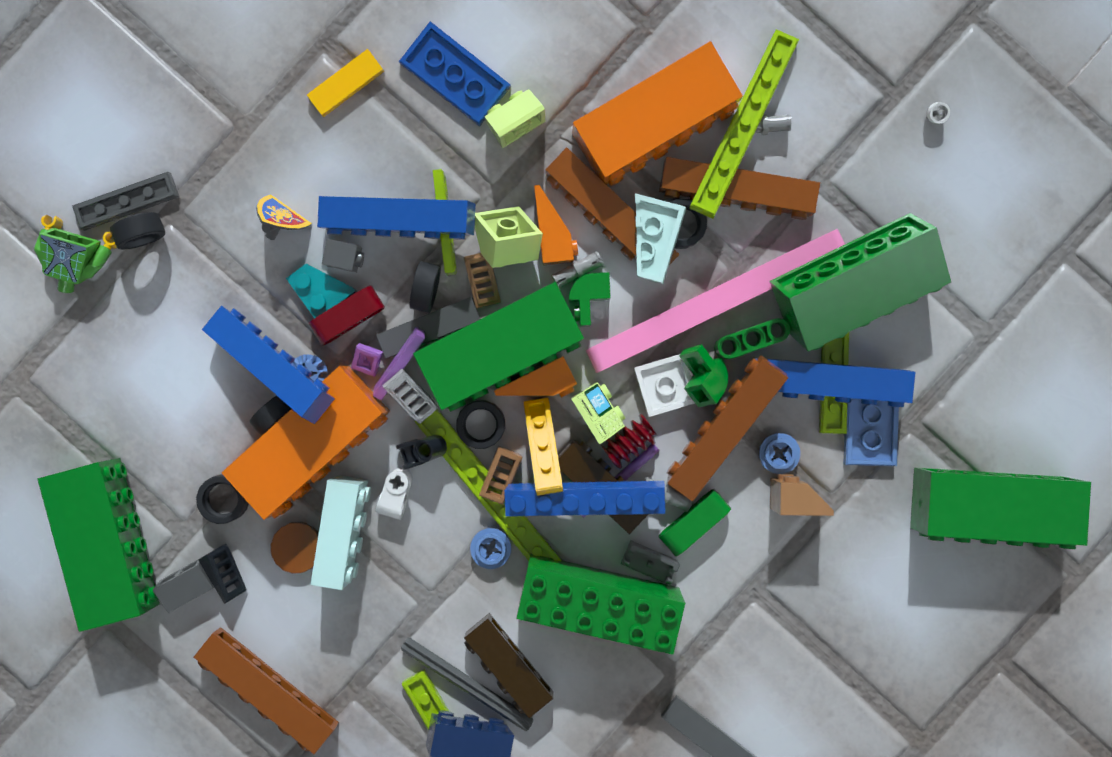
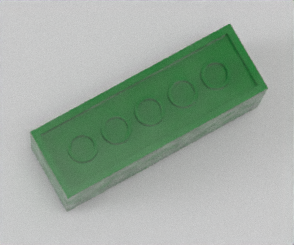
[769,213,952,352]
[413,282,584,412]
[37,458,160,632]
[910,467,1091,549]
[516,553,686,655]

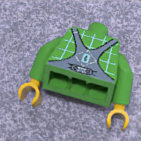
[34,215,117,293]

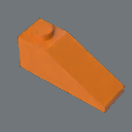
[534,185,578,266]
[494,356,577,398]

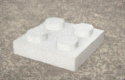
[634,354,695,417]

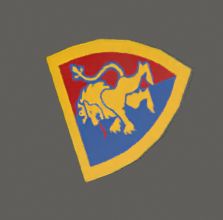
[256,194,312,240]

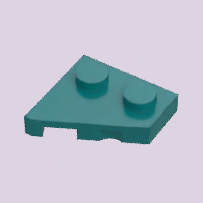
[286,263,357,318]

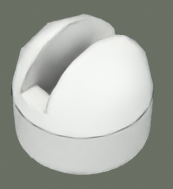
[927,102,950,124]

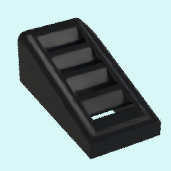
[198,544,247,604]

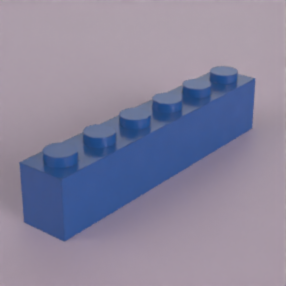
[317,196,476,240]
[202,305,335,424]
[753,357,916,407]
[504,481,665,516]

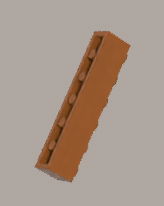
[545,147,680,265]
[659,157,821,220]
[667,355,788,502]
[193,627,339,754]

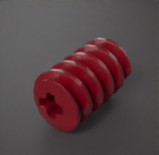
[601,414,658,469]

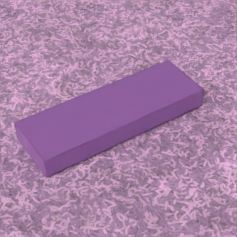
[373,326,425,400]

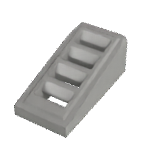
[382,369,438,424]

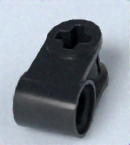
[396,435,447,470]

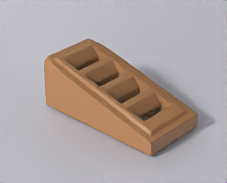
[464,253,501,308]
[479,446,522,505]

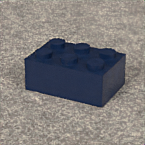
[426,710,514,757]

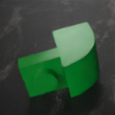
[569,272,611,327]
[679,344,728,408]

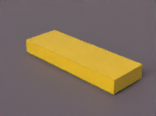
[307,49,385,117]

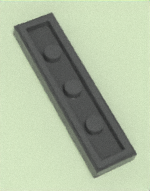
[72,172,180,231]
[376,297,480,359]
[661,695,756,757]

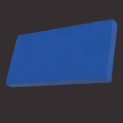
[399,21,511,127]

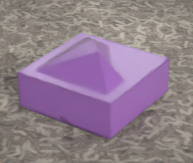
[351,343,383,377]

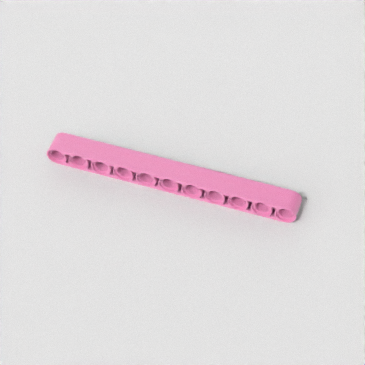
[585,228,845,373]

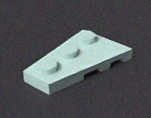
[635,193,686,284]

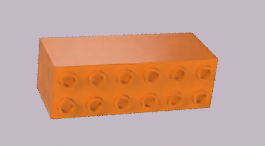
[572,41,743,186]
[221,366,390,520]

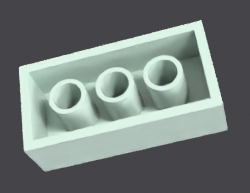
[311,475,371,590]

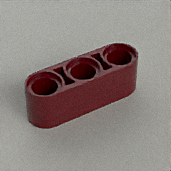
[308,285,385,346]

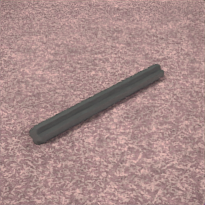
[401,637,533,731]

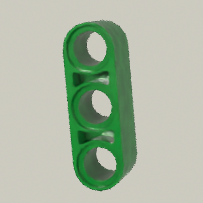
[714,318,790,359]
[658,489,731,557]

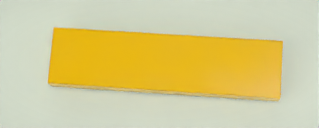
[523,398,563,496]

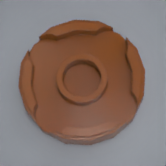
[271,522,319,574]

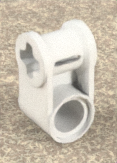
[376,468,412,520]

